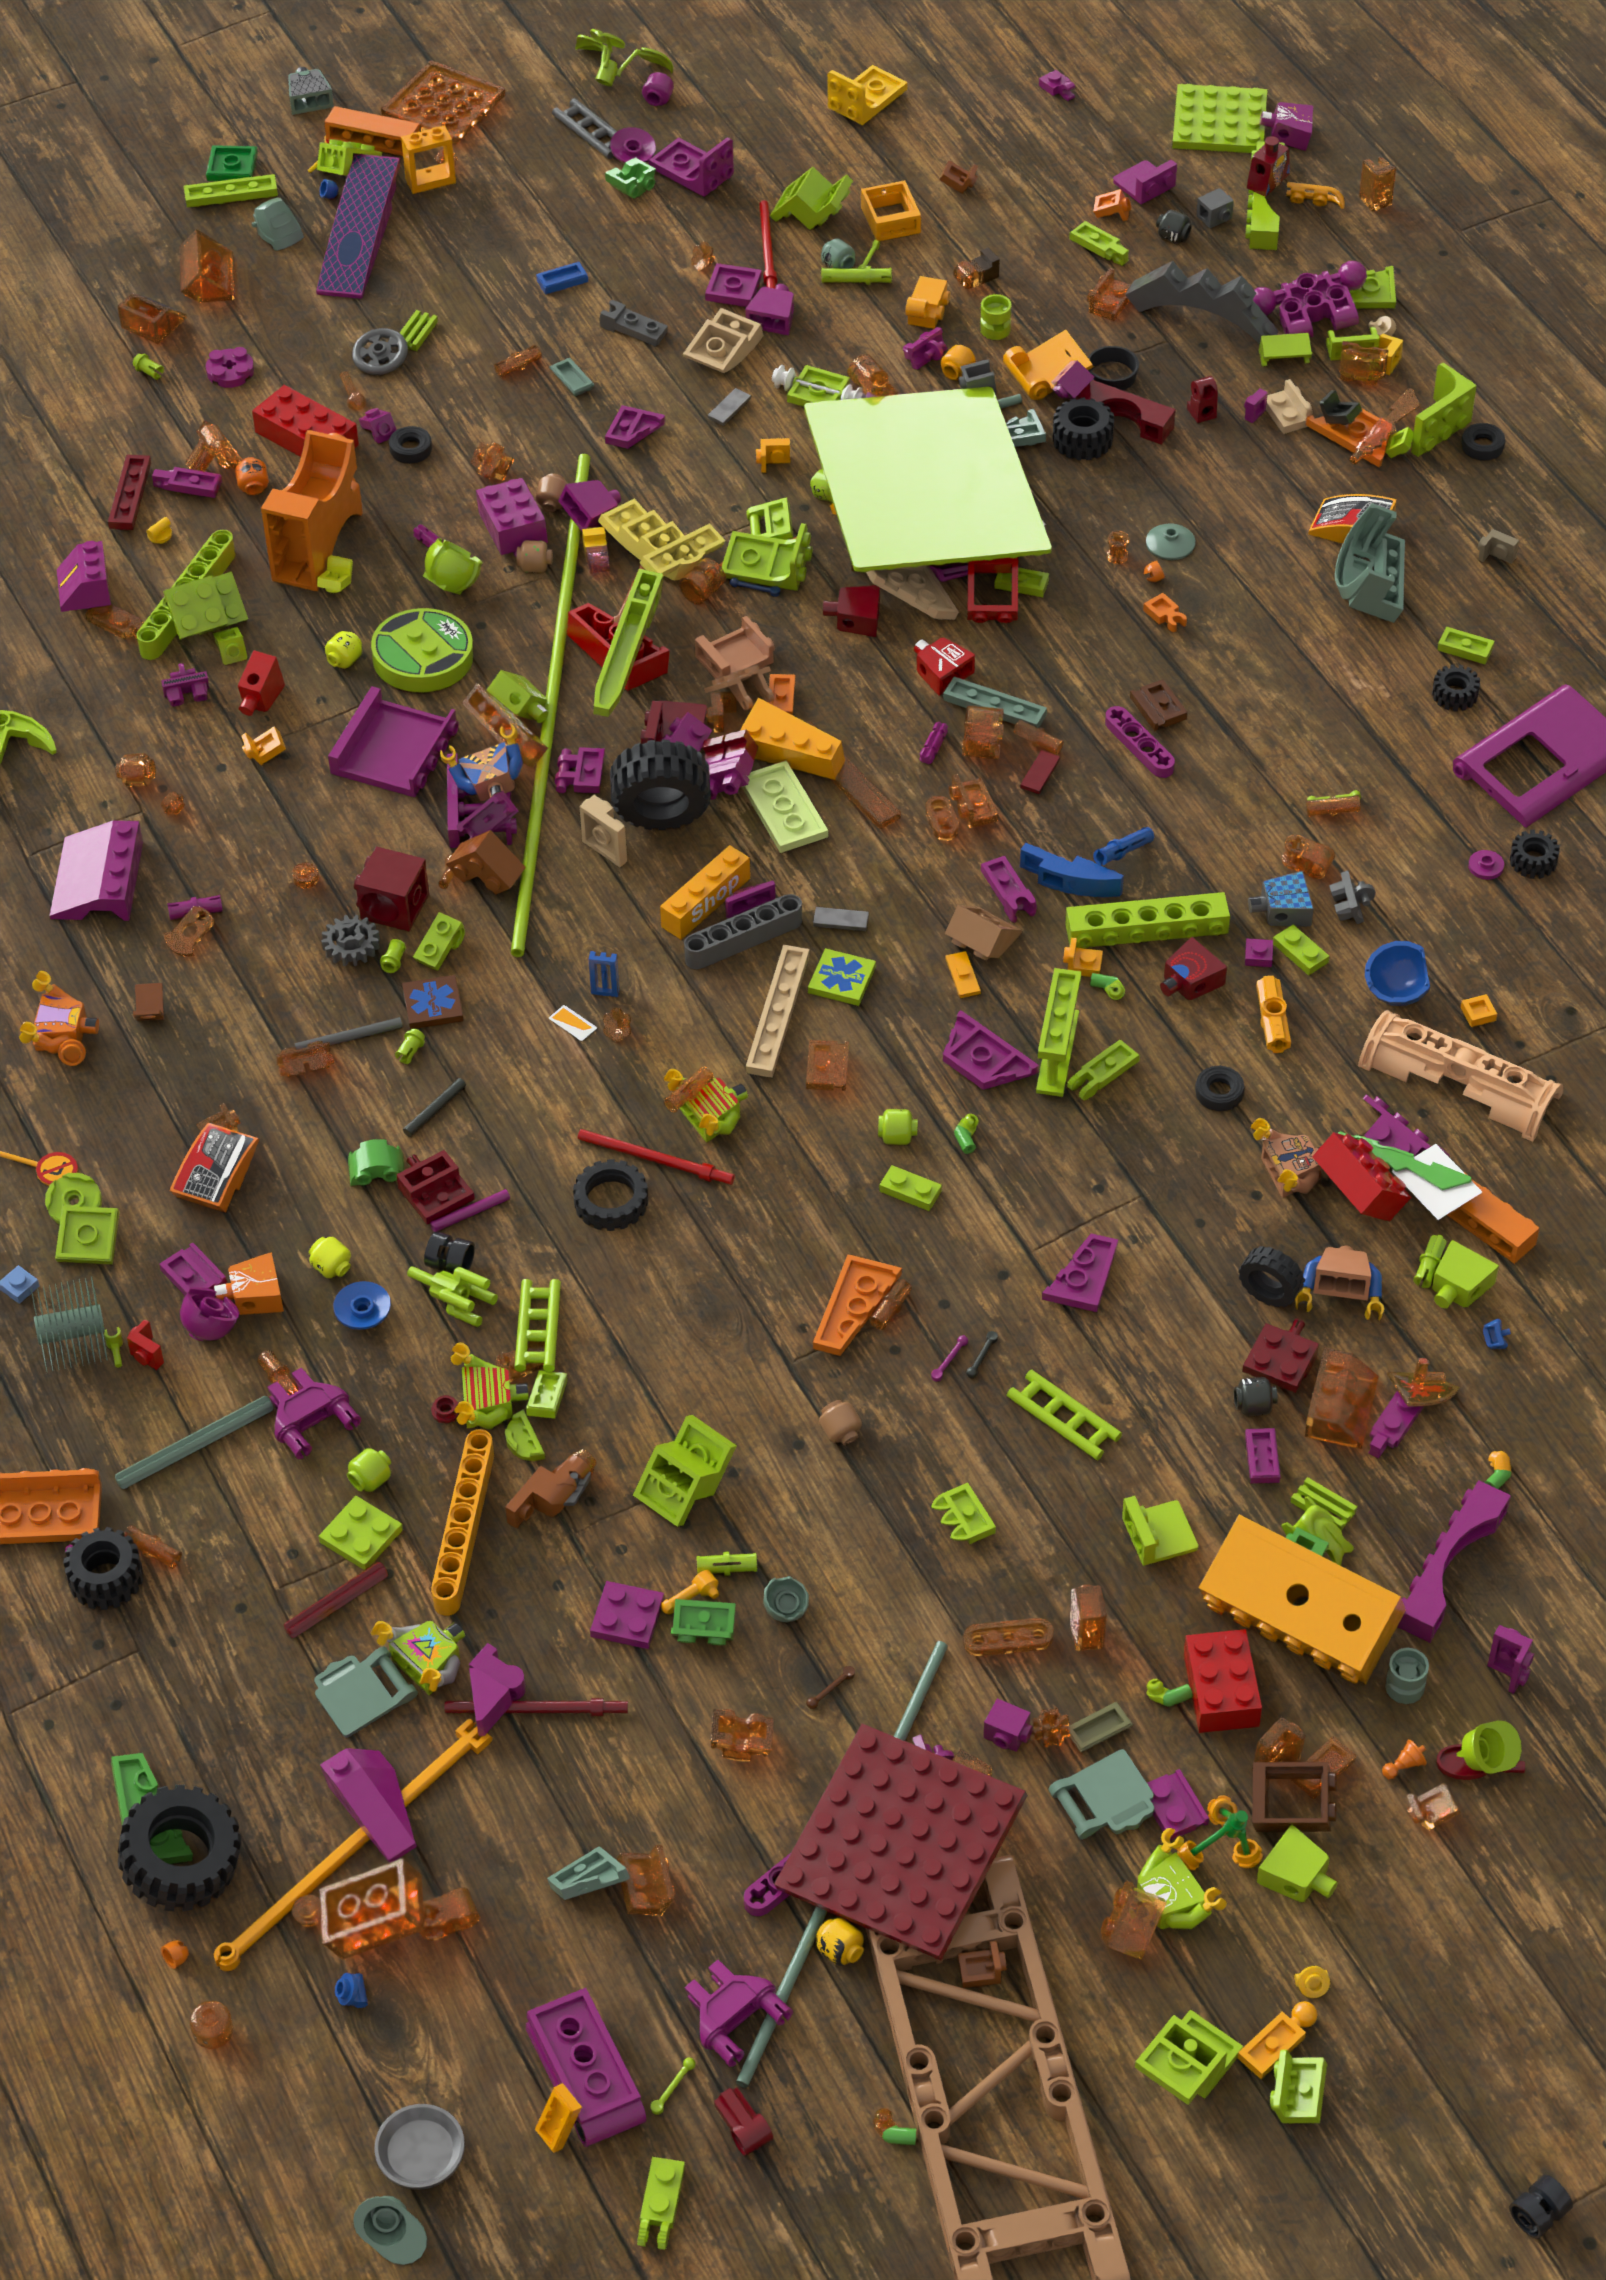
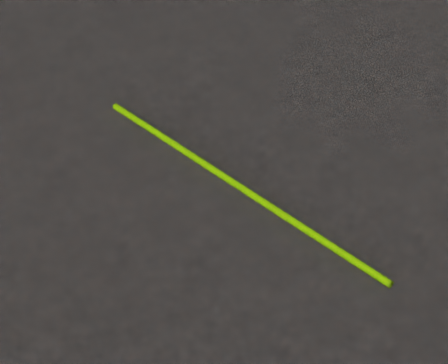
[511,454,591,957]

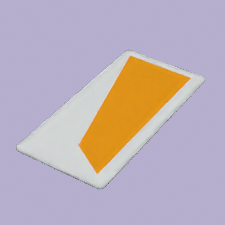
[549,1005,597,1041]

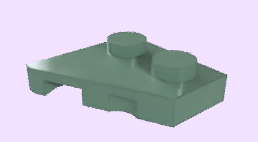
[547,1846,630,1900]

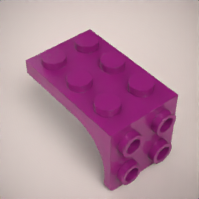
[649,137,734,197]

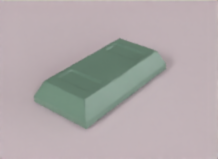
[549,358,594,397]

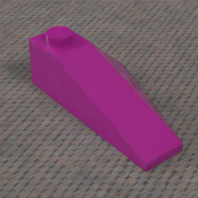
[320,1748,417,1864]

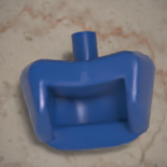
[1483,1319,1511,1349]

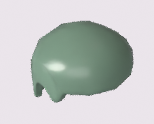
[763,1576,809,1622]

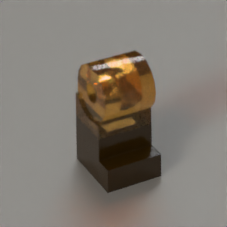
[953,248,1000,289]

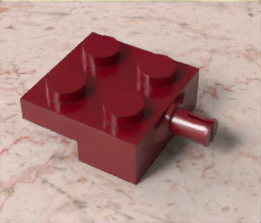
[396,1150,475,1225]
[1242,1319,1319,1393]

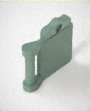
[315,1646,418,1738]
[1048,1749,1154,1840]

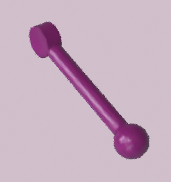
[931,1335,969,1382]

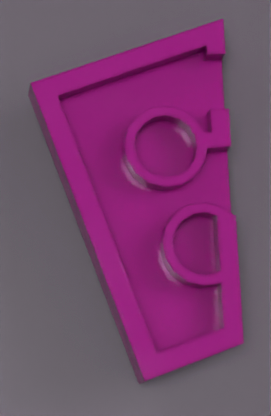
[1042,1233,1118,1312]

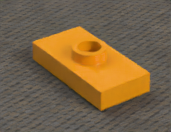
[535,2083,582,2153]

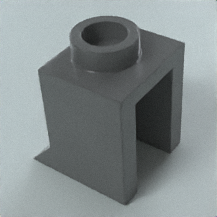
[958,359,997,394]

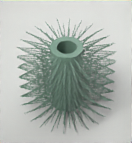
[31,1276,107,1371]

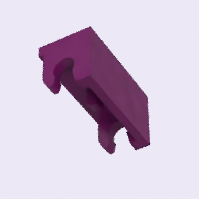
[456,791,519,840]

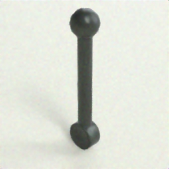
[966,1331,998,1378]

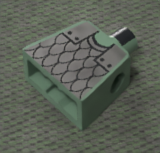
[288,67,334,115]

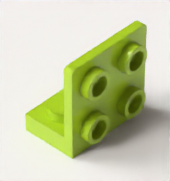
[317,139,382,176]
[1122,1496,1198,1566]

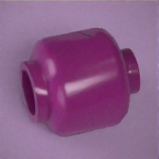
[642,72,674,106]

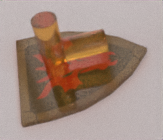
[1387,1358,1460,1406]

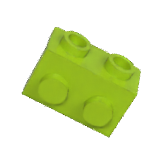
[1270,2050,1327,2123]

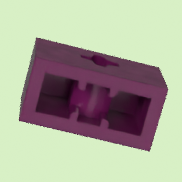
[1051,360,1094,399]

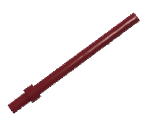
[444,1698,628,1716]

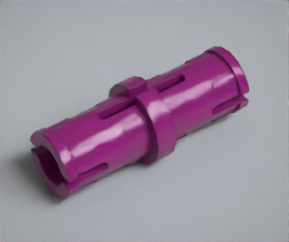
[167,895,223,920]

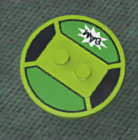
[371,608,473,692]

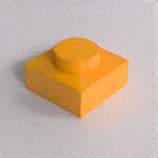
[1460,994,1497,1027]

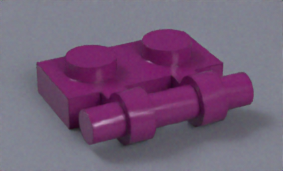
[554,747,605,793]

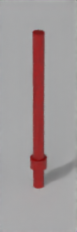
[759,200,777,289]
[578,1129,735,1185]

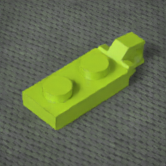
[1069,221,1129,266]

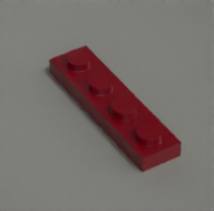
[108,455,151,530]

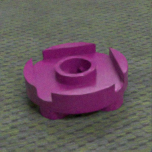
[206,347,254,388]

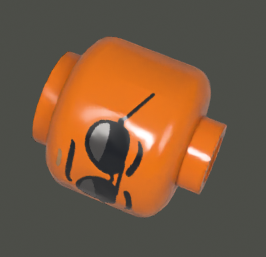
[235,457,269,495]

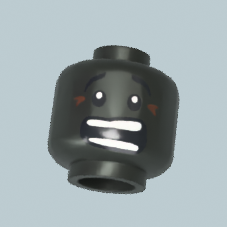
[1156,210,1192,244]
[1233,1377,1278,1416]

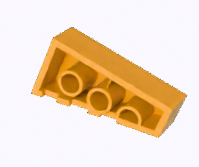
[740,698,845,780]

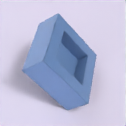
[0,1265,40,1304]

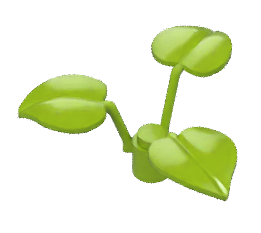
[576,29,674,87]

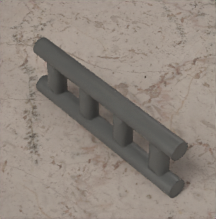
[552,98,617,159]

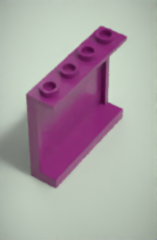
[328,686,459,798]

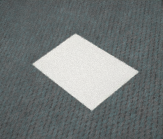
[1392,1144,1482,1220]

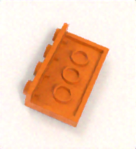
[0,1468,102,1544]

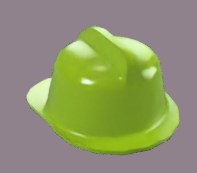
[1456,1721,1522,1774]

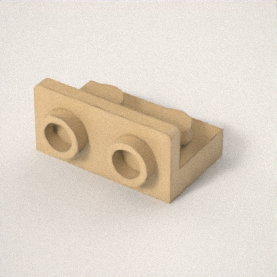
[1266,379,1312,434]

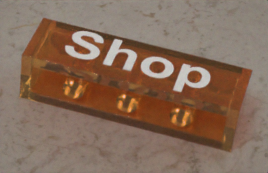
[462,683,548,768]

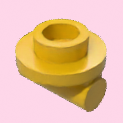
[146,517,172,544]
[1294,1966,1330,1998]

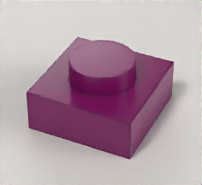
[1244,389,1268,423]
[1245,938,1273,967]

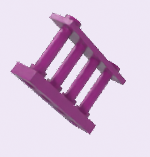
[447,754,517,848]

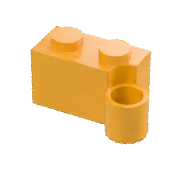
[905,276,950,329]

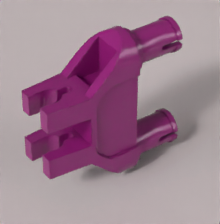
[268,1368,361,1459]
[685,1960,793,2067]

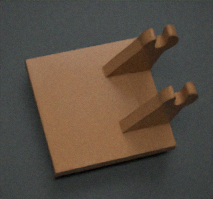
[704,664,774,711]

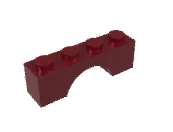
[1076,380,1176,445]

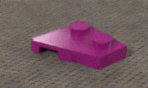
[605,405,665,449]

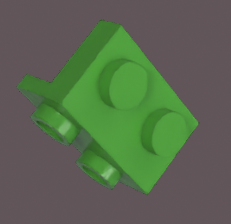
[671,1599,736,1645]

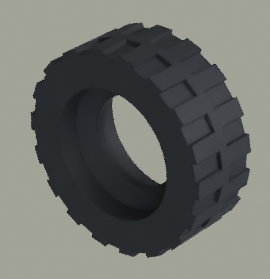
[1238,1246,1305,1307]

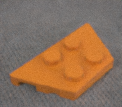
[1305,409,1392,467]

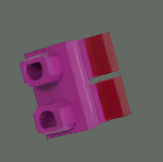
[702,729,759,800]

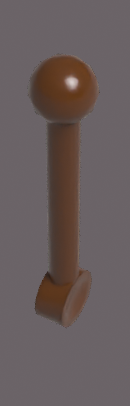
[806,1666,855,1709]

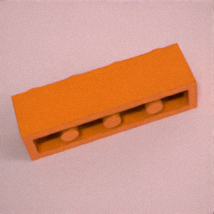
[325,106,420,156]
[1447,1172,1539,1264]

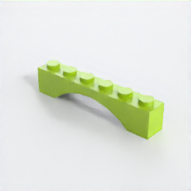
[1245,141,1285,250]

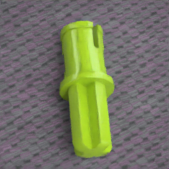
[1413,1235,1446,1288]

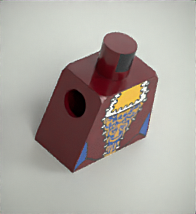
[1247,136,1290,197]

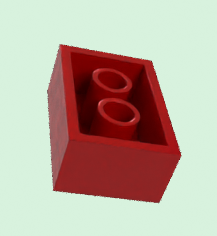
[1312,1132,1412,1222]
[1184,1629,1262,1733]

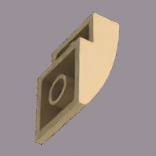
[683,308,763,373]

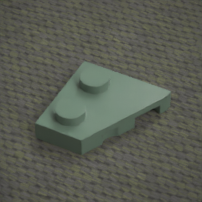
[1006,409,1046,447]

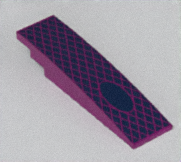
[316,154,400,299]

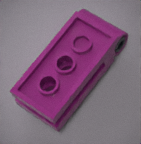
[525,1988,646,2147]

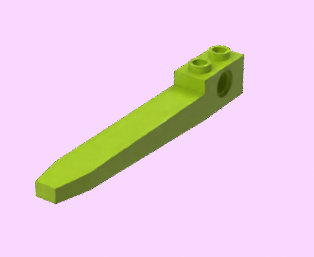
[593,569,663,717]

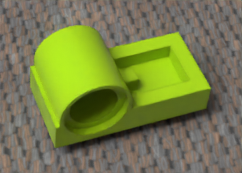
[413,912,465,971]

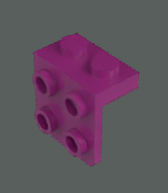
[1113,160,1177,204]

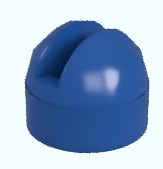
[320,179,339,199]

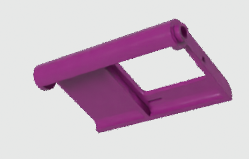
[1453,684,1606,828]

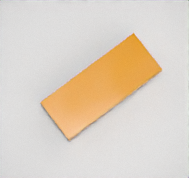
[945,951,981,998]

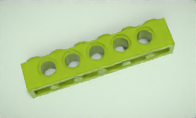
[1065,892,1230,948]

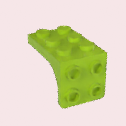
[1411,363,1477,457]
[720,523,813,591]

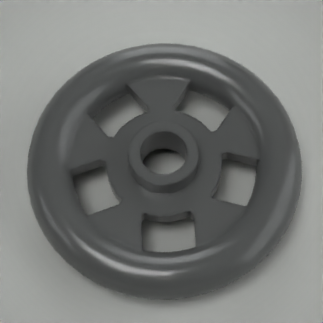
[352,328,408,375]

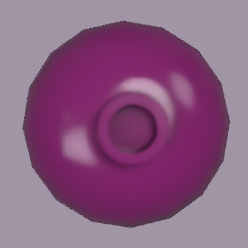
[180,1287,239,1341]

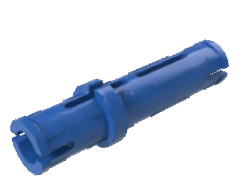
[1093,827,1154,865]

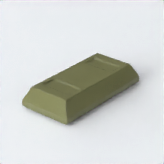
[1064,1702,1133,1753]

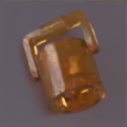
[847,354,899,397]

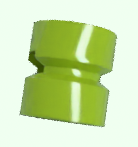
[980,294,1011,340]

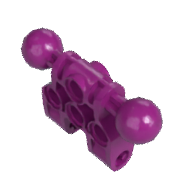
[1253,261,1367,338]

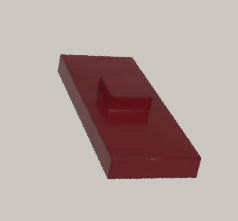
[1020,750,1060,794]

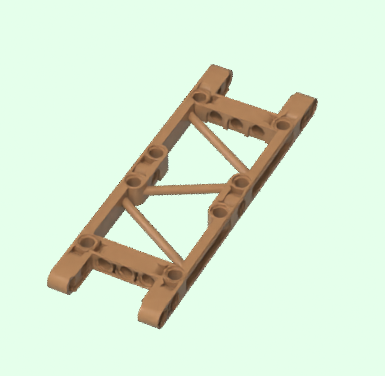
[865,1855,1131,2280]

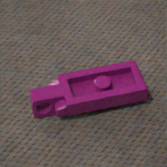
[152,467,222,498]
[1368,1391,1424,1459]

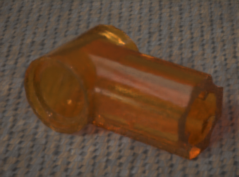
[185,424,228,472]

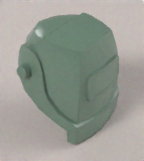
[252,198,304,251]

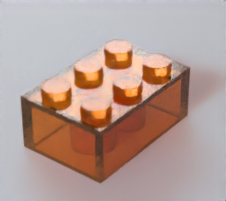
[320,1858,425,1960]

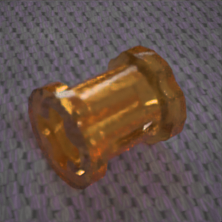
[1107,531,1130,564]

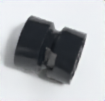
[424,1231,475,1274]
[1509,2175,1573,2239]

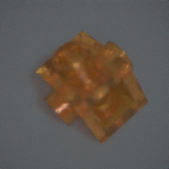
[470,441,514,480]

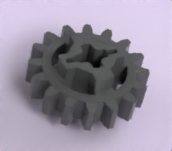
[321,915,380,966]

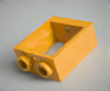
[401,126,456,194]
[861,181,921,241]

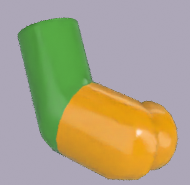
[1485,1451,1511,1489]

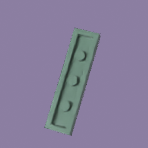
[943,677,1047,732]

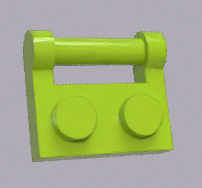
[747,497,793,540]

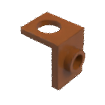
[133,983,164,1021]

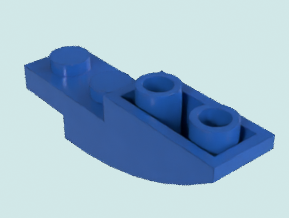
[1020,843,1124,897]

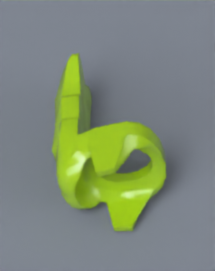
[1281,1496,1354,1565]

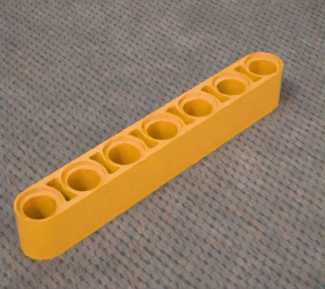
[431,1429,494,1616]

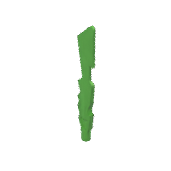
[1338,1131,1472,1190]

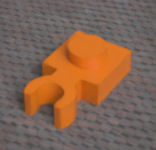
[1143,593,1187,632]

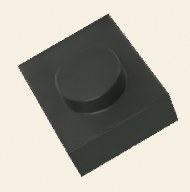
[1319,390,1362,425]

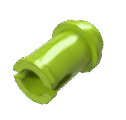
[133,354,164,380]
[380,939,406,973]
[395,1029,425,1064]

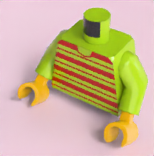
[663,1069,748,1142]
[451,1343,529,1429]

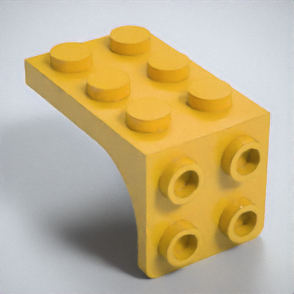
[827,65,908,125]

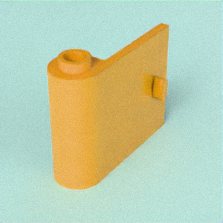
[1003,330,1093,400]

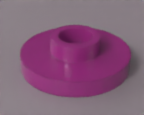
[1468,850,1504,880]

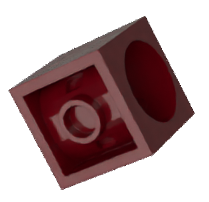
[354,846,429,932]

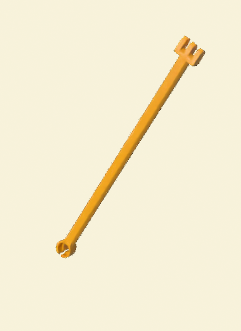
[214,1719,493,1971]

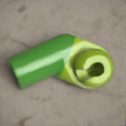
[1090,973,1125,1000]
[954,1114,979,1154]
[1147,1679,1193,1707]

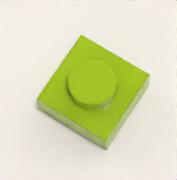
[1385,427,1414,458]

